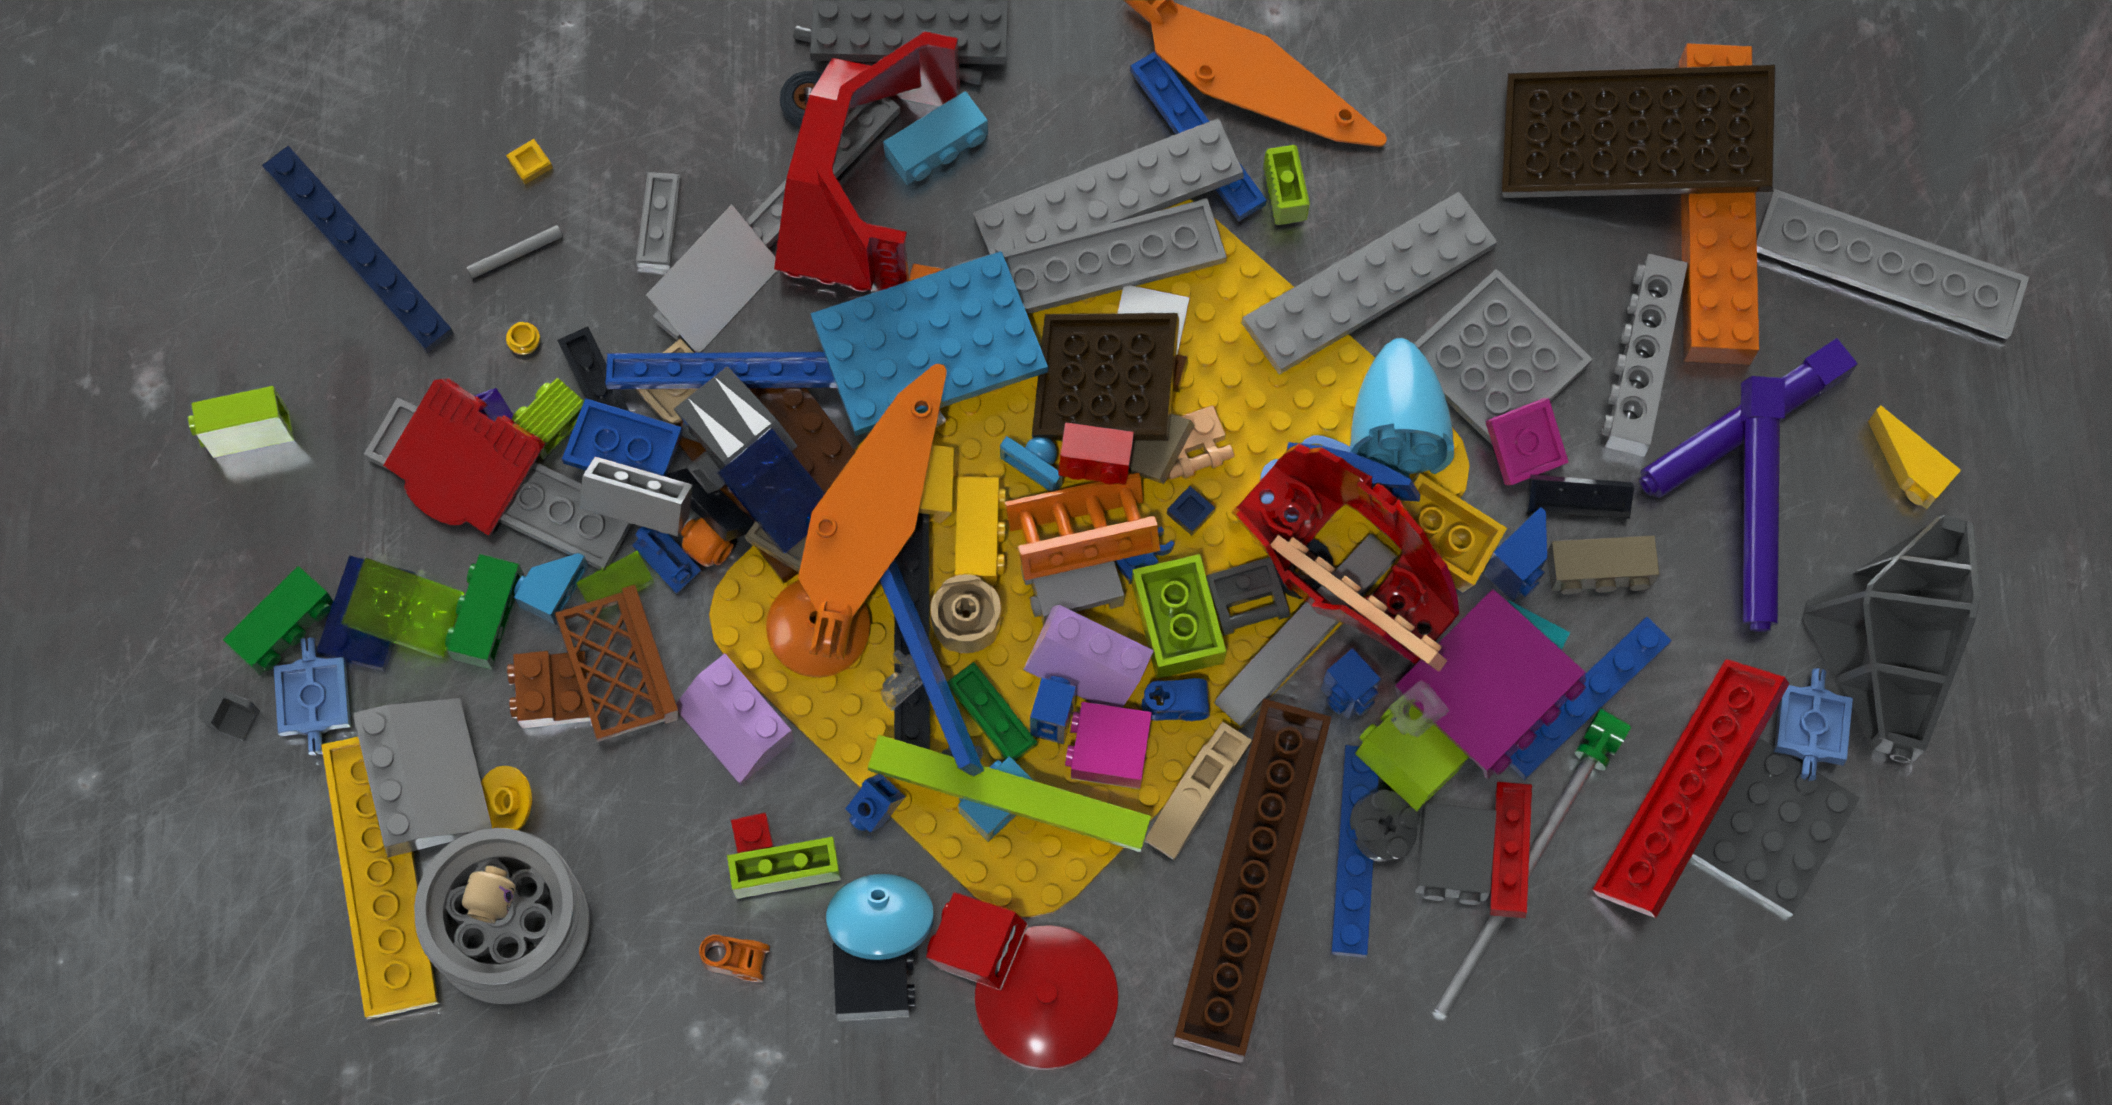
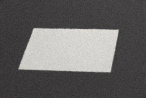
[646,204,777,353]

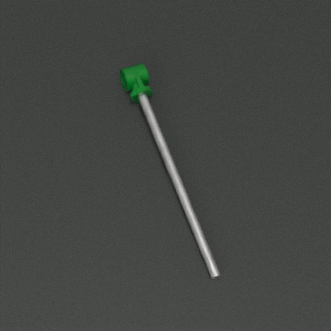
[1435,708,1631,1017]

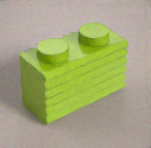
[1263,145,1310,225]
[511,378,584,460]

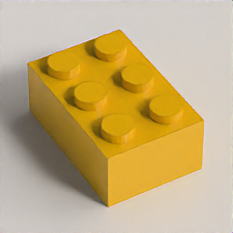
[1376,473,1507,592]

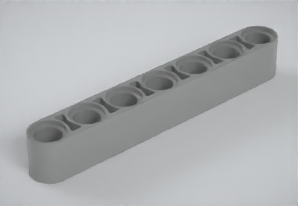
[1214,534,1398,727]

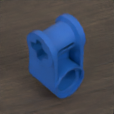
[1141,678,1210,721]

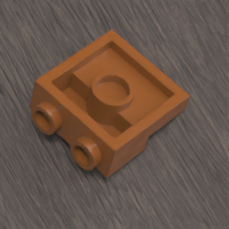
[507,651,590,729]

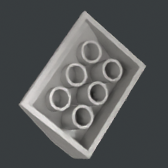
[353,698,492,858]

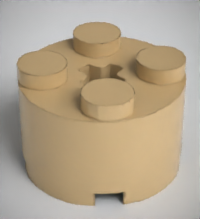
[931,574,1001,653]

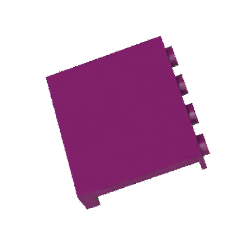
[1395,589,1586,779]

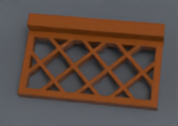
[555,584,678,742]

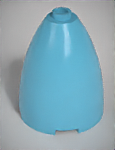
[1350,338,1454,479]

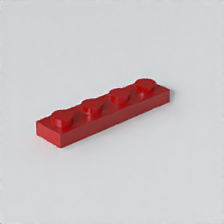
[1490,782,1532,918]

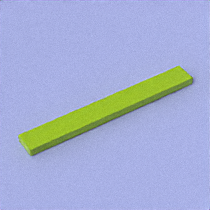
[868,735,1151,852]

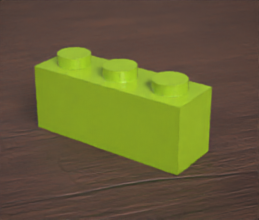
[727,837,841,899]

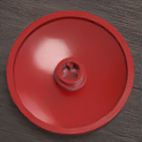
[975,925,1118,1070]

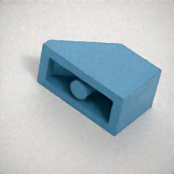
[514,553,589,625]

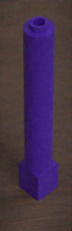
[1639,338,1858,498]
[1740,376,1785,632]

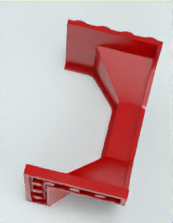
[774,31,960,292]

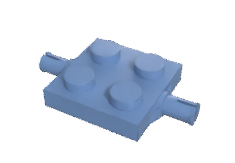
[273,637,351,755]
[1774,668,1853,781]

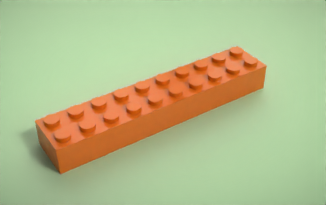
[1679,43,1759,365]

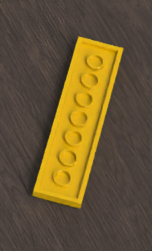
[321,737,439,1020]

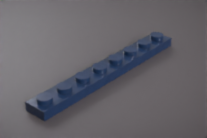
[262,145,454,354]

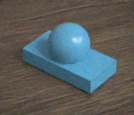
[1000,436,1063,492]

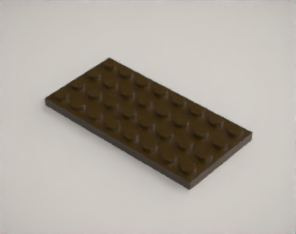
[1502,65,1776,198]

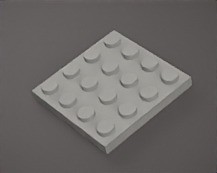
[1414,269,1593,444]

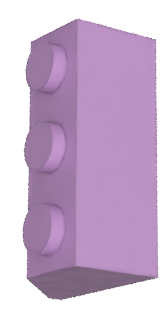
[1023,605,1154,708]
[676,653,794,785]

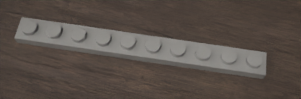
[653,97,901,341]

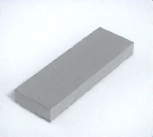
[636,172,681,270]

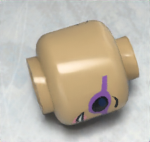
[462,866,515,923]

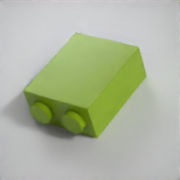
[188,386,294,458]
[1355,700,1469,811]

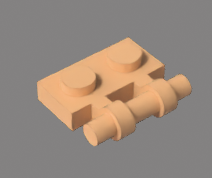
[1168,405,1234,480]

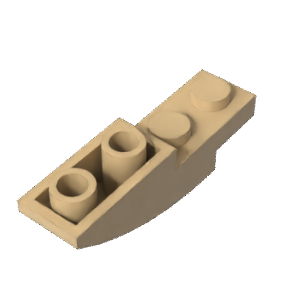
[1145,722,1252,860]

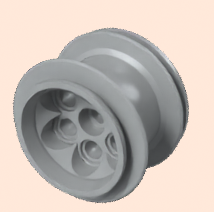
[414,828,590,1004]

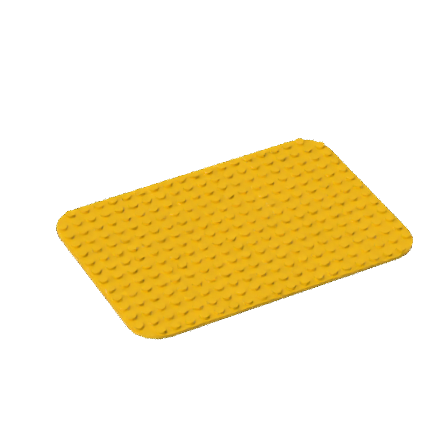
[709,199,1470,919]

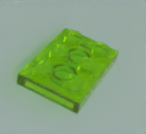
[341,557,465,659]

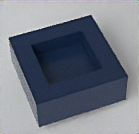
[1166,486,1215,536]

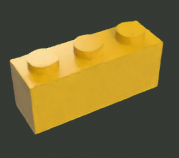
[955,477,1006,586]

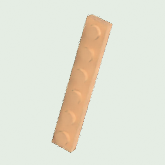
[1271,535,1447,672]

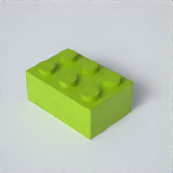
[1131,554,1226,679]

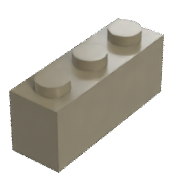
[1547,536,1660,594]

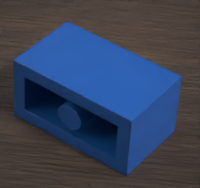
[1030,676,1076,744]

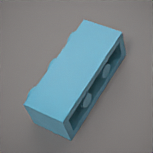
[883,91,988,185]

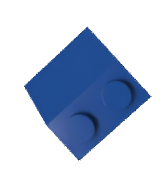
[1483,507,1547,602]

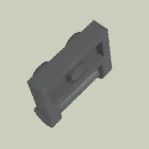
[1206,557,1290,636]

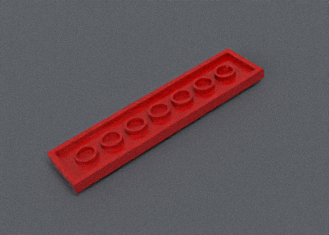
[1592,659,1789,918]

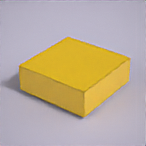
[506,139,553,185]

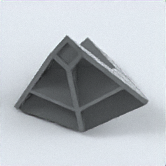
[1802,514,1980,763]

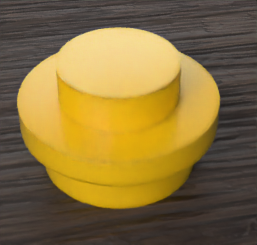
[506,322,540,355]

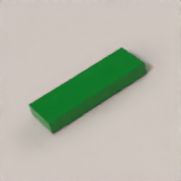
[947,662,1038,762]

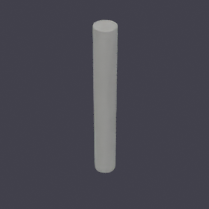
[466,225,563,279]

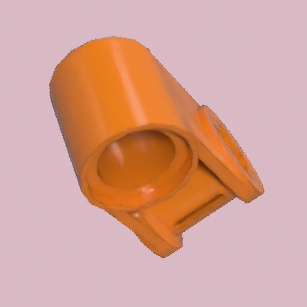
[699,935,771,983]

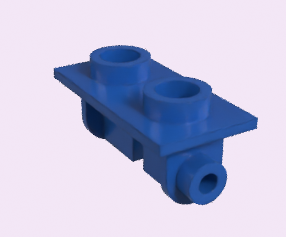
[632,527,702,594]

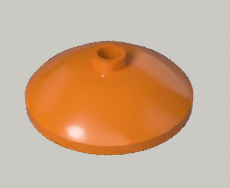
[766,580,870,677]

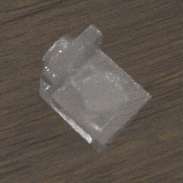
[881,650,923,711]

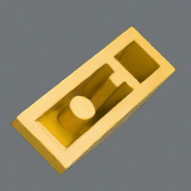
[1868,405,1961,509]

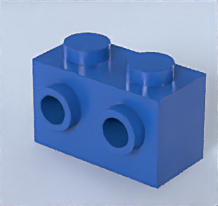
[1321,648,1381,720]

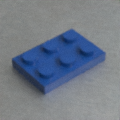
[562,398,683,477]

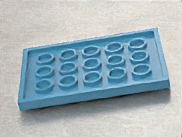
[810,251,1048,436]

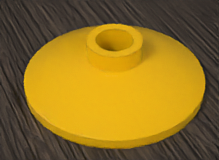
[481,766,532,831]

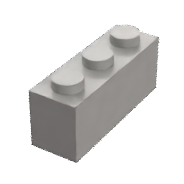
[580,457,693,537]

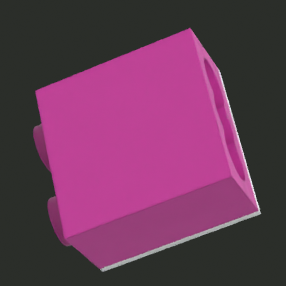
[1065,702,1152,789]

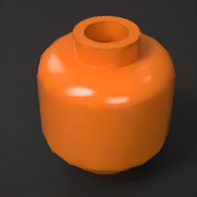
[681,518,733,567]

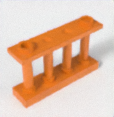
[1005,473,1160,580]

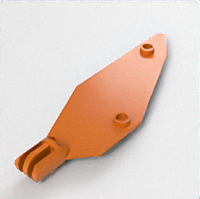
[1123,0,1387,147]
[798,364,947,660]

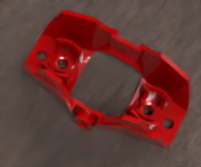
[1231,443,1459,664]

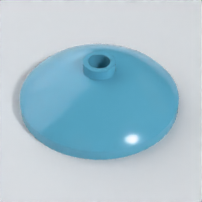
[826,874,934,960]

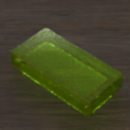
[576,551,654,615]

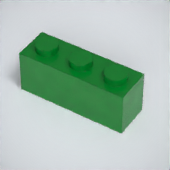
[445,554,524,670]
[223,566,334,676]

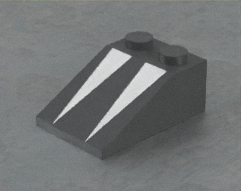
[674,366,797,490]

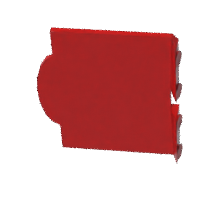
[383,378,545,536]

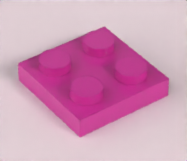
[1485,398,1569,485]

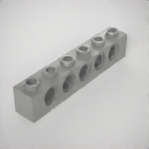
[1601,254,1688,456]

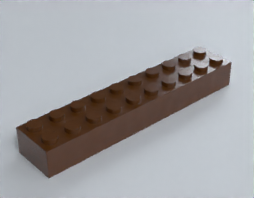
[1173,699,1332,1063]

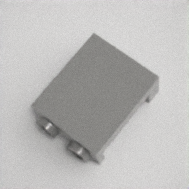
[1020,561,1124,626]

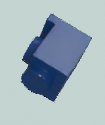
[845,774,906,833]

